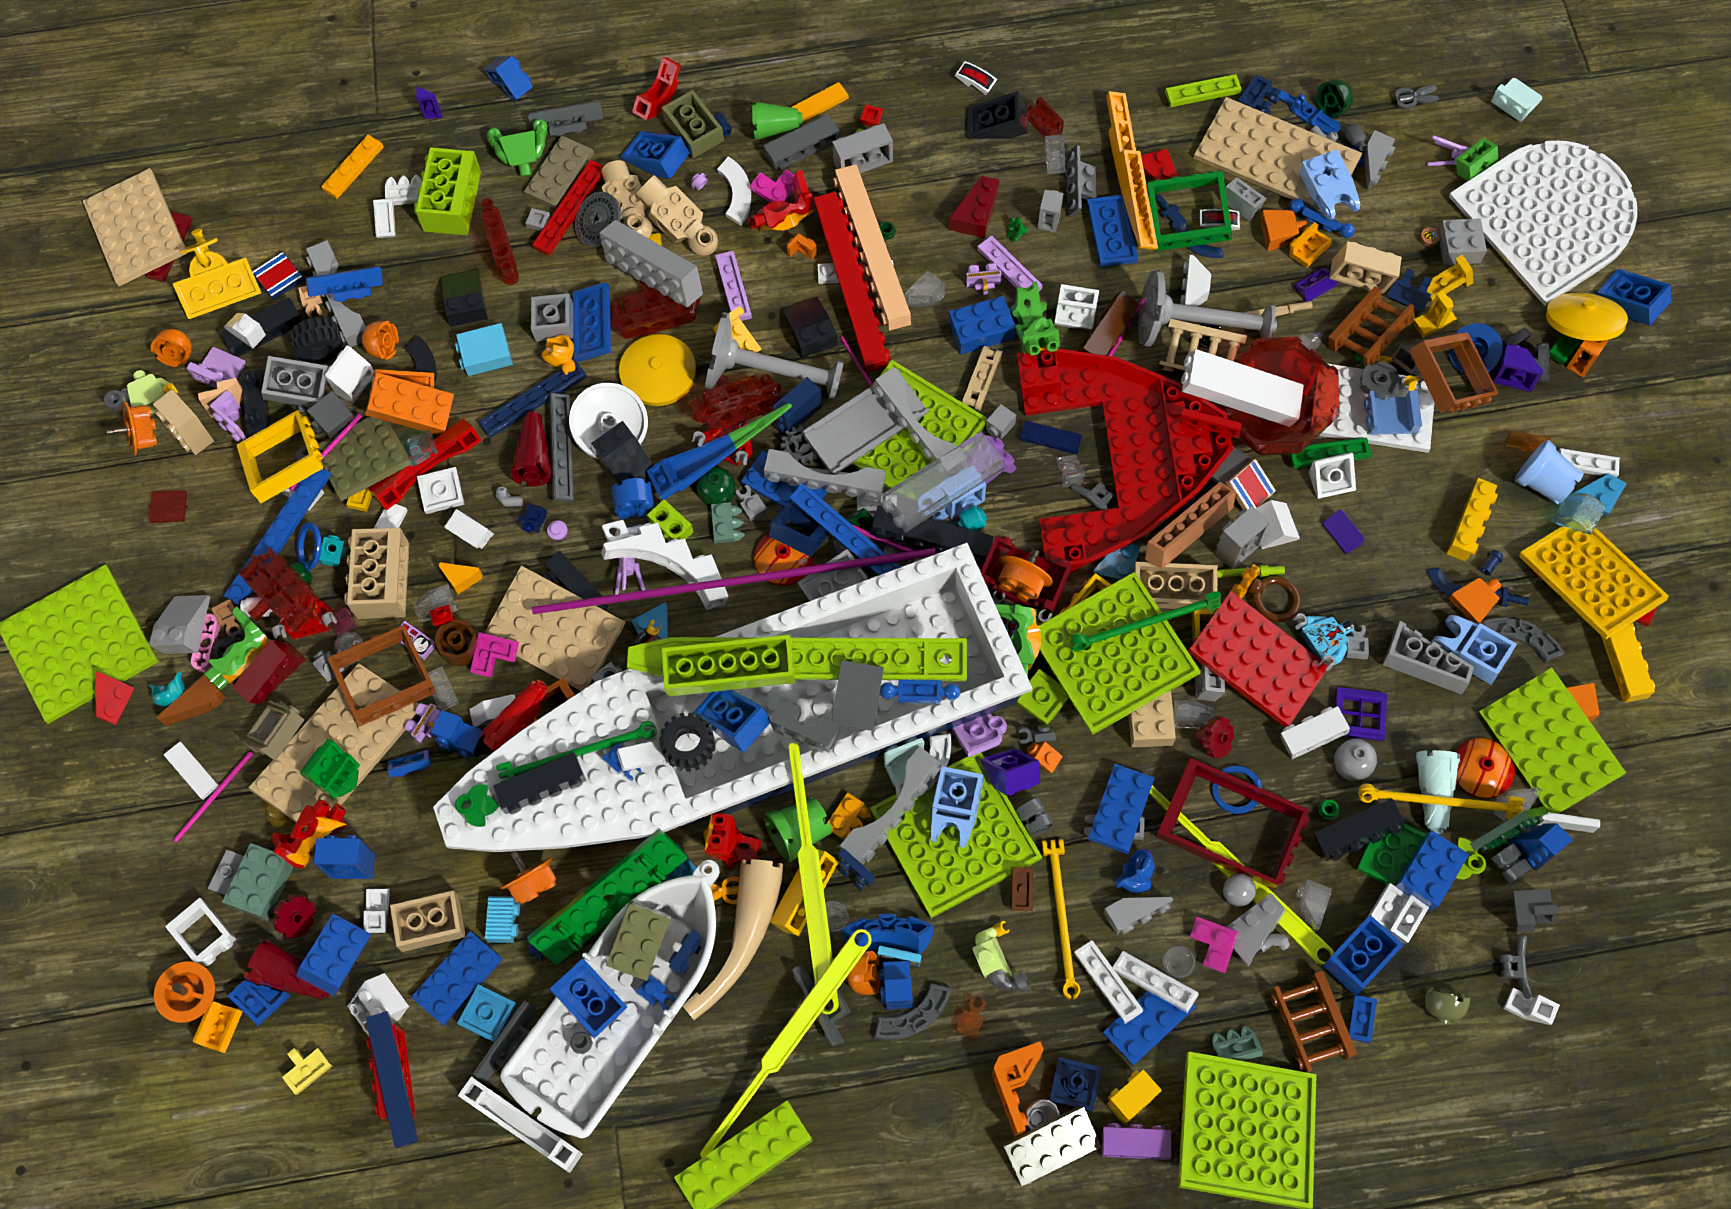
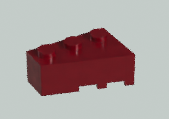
[949,176,1000,238]
[233,639,307,704]

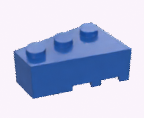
[1507,823,1573,871]

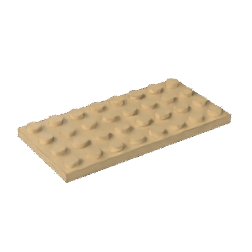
[1194,97,1362,213]
[249,663,419,829]

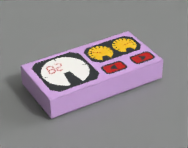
[400,621,436,660]

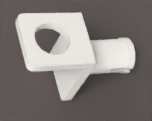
[602,520,642,541]

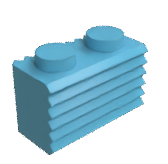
[485,896,520,943]

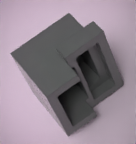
[307,391,354,439]
[1513,889,1558,932]

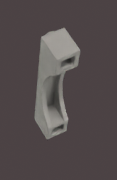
[306,240,366,347]
[873,367,966,478]
[764,449,886,501]
[840,746,942,864]

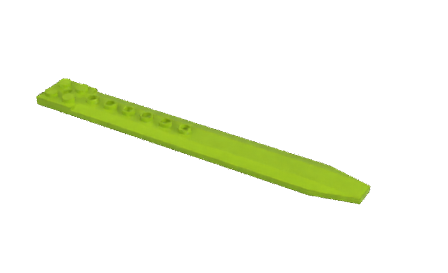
[627,637,967,681]

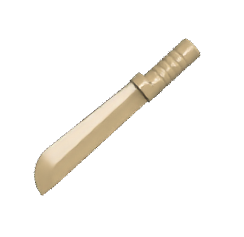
[1244,301,1313,316]

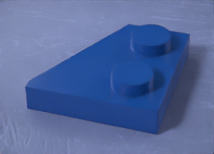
[227,980,290,1026]

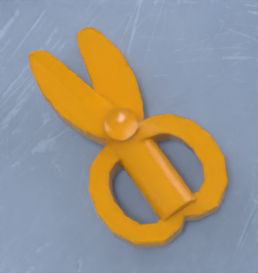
[711,876,739,904]

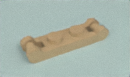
[962,346,1003,411]

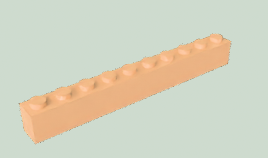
[833,164,911,331]

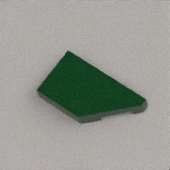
[844,508,874,530]

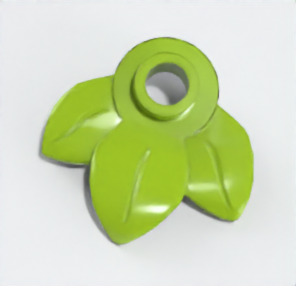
[1456,838,1486,880]

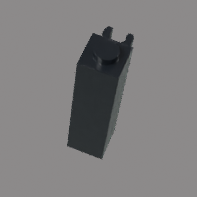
[241,369,271,437]
[542,551,609,611]

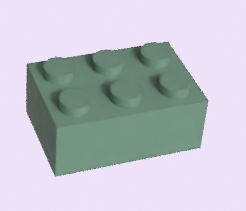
[222,843,294,922]

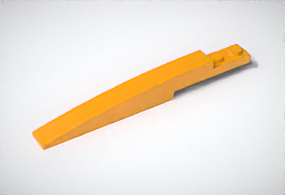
[1106,91,1158,250]

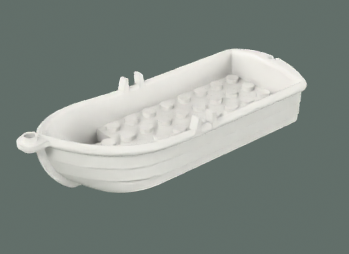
[500,860,720,1138]

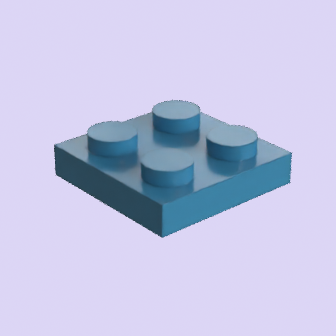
[457,985,517,1043]

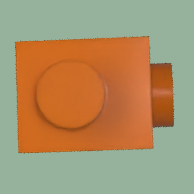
[787,233,817,260]
[1027,742,1063,773]

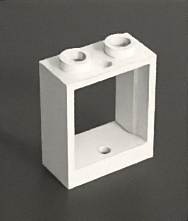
[165,898,236,966]

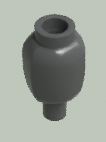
[1345,123,1367,151]

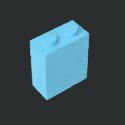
[455,323,513,376]

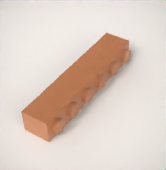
[1145,482,1236,569]

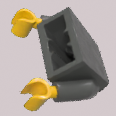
[1378,343,1440,391]

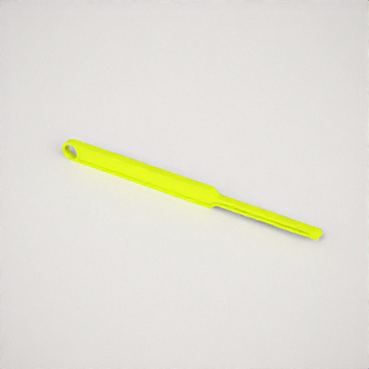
[789,743,839,1014]
[1149,785,1334,965]
[700,929,871,1158]

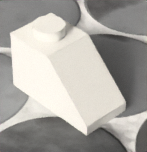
[224,313,266,348]

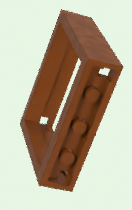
[1409,332,1499,414]
[327,625,436,727]

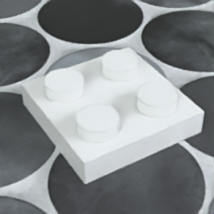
[417,467,465,514]

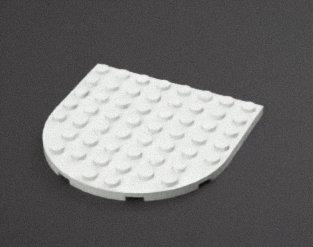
[1449,141,1637,306]

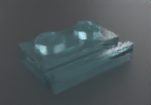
[403,430,438,467]

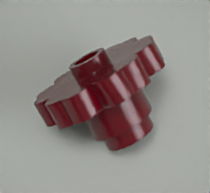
[1196,716,1234,759]
[272,894,316,938]

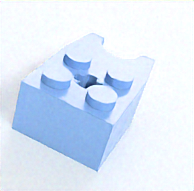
[1299,149,1360,220]
[918,466,986,521]
[1432,615,1517,685]
[931,766,984,848]

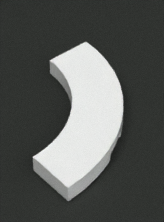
[717,156,751,226]
[895,734,951,799]

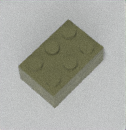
[662,90,724,158]
[606,900,671,981]

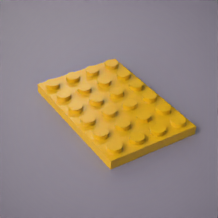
[1519,515,1669,640]

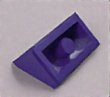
[416,87,442,119]
[1293,267,1337,302]
[1322,509,1365,555]

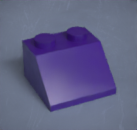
[1493,344,1543,392]
[980,748,1040,795]

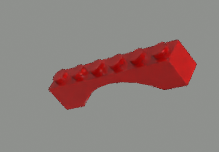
[368,419,482,511]

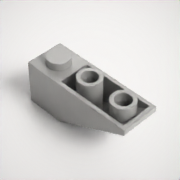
[1363,130,1396,191]
[1103,897,1173,935]

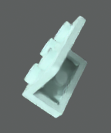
[1491,78,1542,122]
[884,738,924,787]

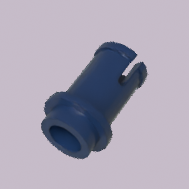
[714,112,732,137]
[1479,549,1503,576]

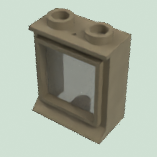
[239,700,305,761]

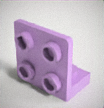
[187,347,246,389]
[210,390,247,443]

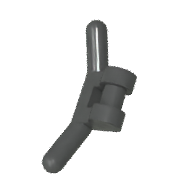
[1071,482,1116,511]
[1499,934,1532,999]

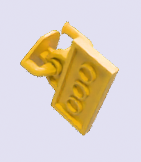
[173,228,261,319]

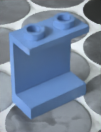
[1364,389,1422,435]

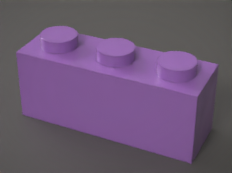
[1101,1123,1171,1160]

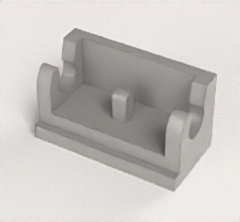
[1220,177,1266,222]

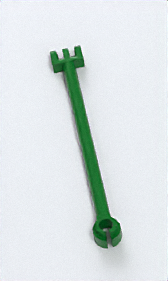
[1070,591,1221,652]
[496,721,657,782]

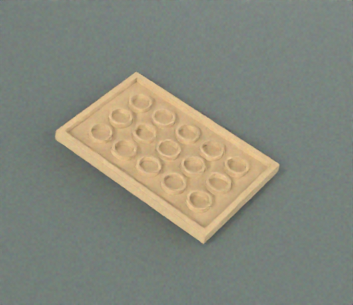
[83,168,187,286]
[485,566,626,691]

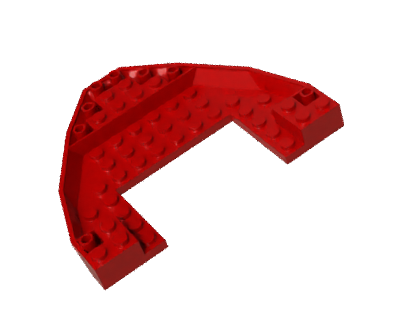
[1017,349,1233,573]

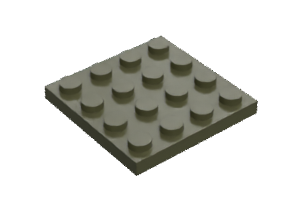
[317,417,412,501]

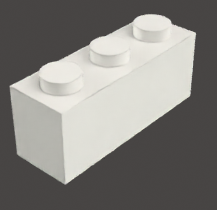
[1280,707,1350,759]

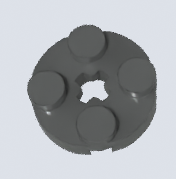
[1534,343,1550,382]
[1360,362,1401,400]

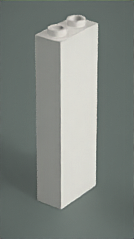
[1181,349,1304,427]

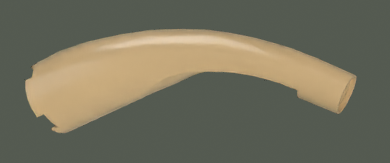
[682,859,783,1021]

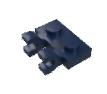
[1238,75,1281,115]
[1387,268,1433,312]
[838,848,875,892]
[668,930,702,975]

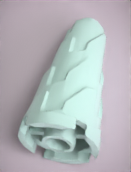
[1416,750,1460,834]

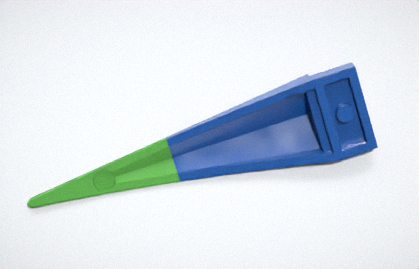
[647,403,792,500]

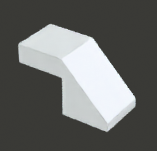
[469,695,515,729]
[1503,988,1560,1025]

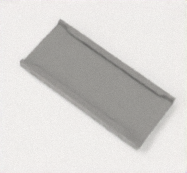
[803,369,929,475]

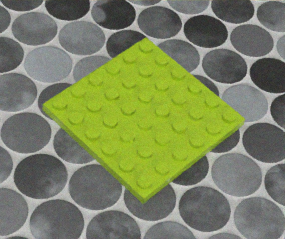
[850,360,988,507]
[0,564,159,724]
[1038,572,1201,735]
[870,753,1042,919]
[1178,1052,1316,1209]

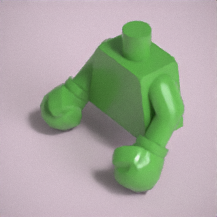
[487,119,549,177]

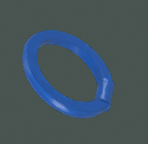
[296,522,322,571]
[1212,766,1262,814]

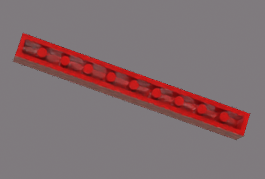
[814,191,891,373]

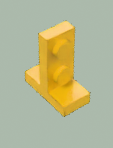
[1426,255,1473,302]
[1412,291,1457,338]
[713,306,761,353]

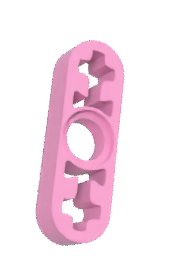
[191,614,220,672]

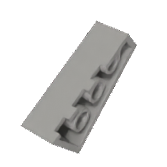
[1383,621,1474,694]

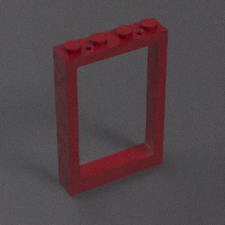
[1156,758,1310,890]

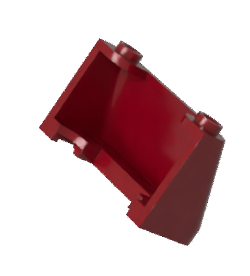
[980,536,1072,617]

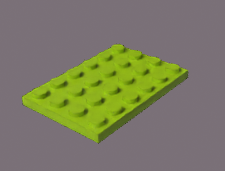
[1479,668,1626,814]

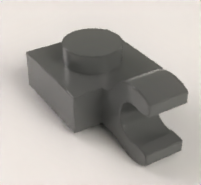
[1018,724,1056,743]

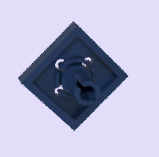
[1049,1057,1102,1112]

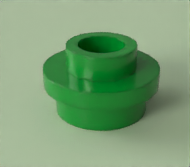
[1318,799,1340,820]

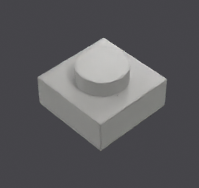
[525,208,551,231]

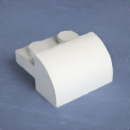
[1054,284,1099,331]
[1366,883,1429,943]

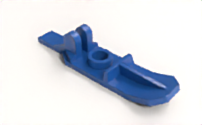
[1279,89,1341,135]

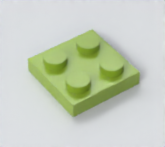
[1016,669,1069,725]

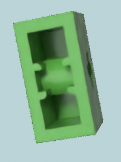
[1456,138,1498,181]

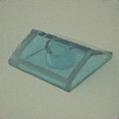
[1552,493,1606,535]

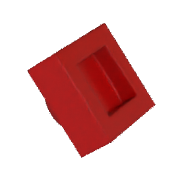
[860,104,883,126]

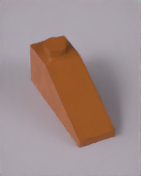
[156,675,226,726]

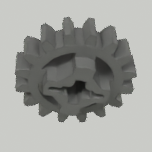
[781,424,819,467]

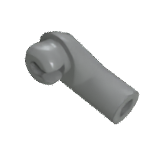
[496,486,523,507]

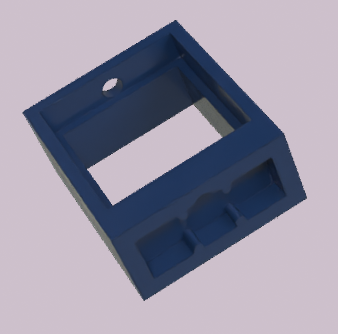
[769,501,829,557]

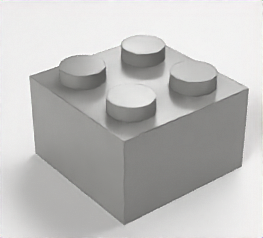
[1438,218,1487,265]
[531,293,574,342]

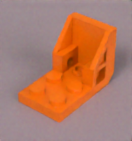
[992,1041,1044,1138]

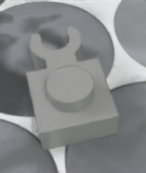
[736,485,767,521]
[1346,624,1369,659]

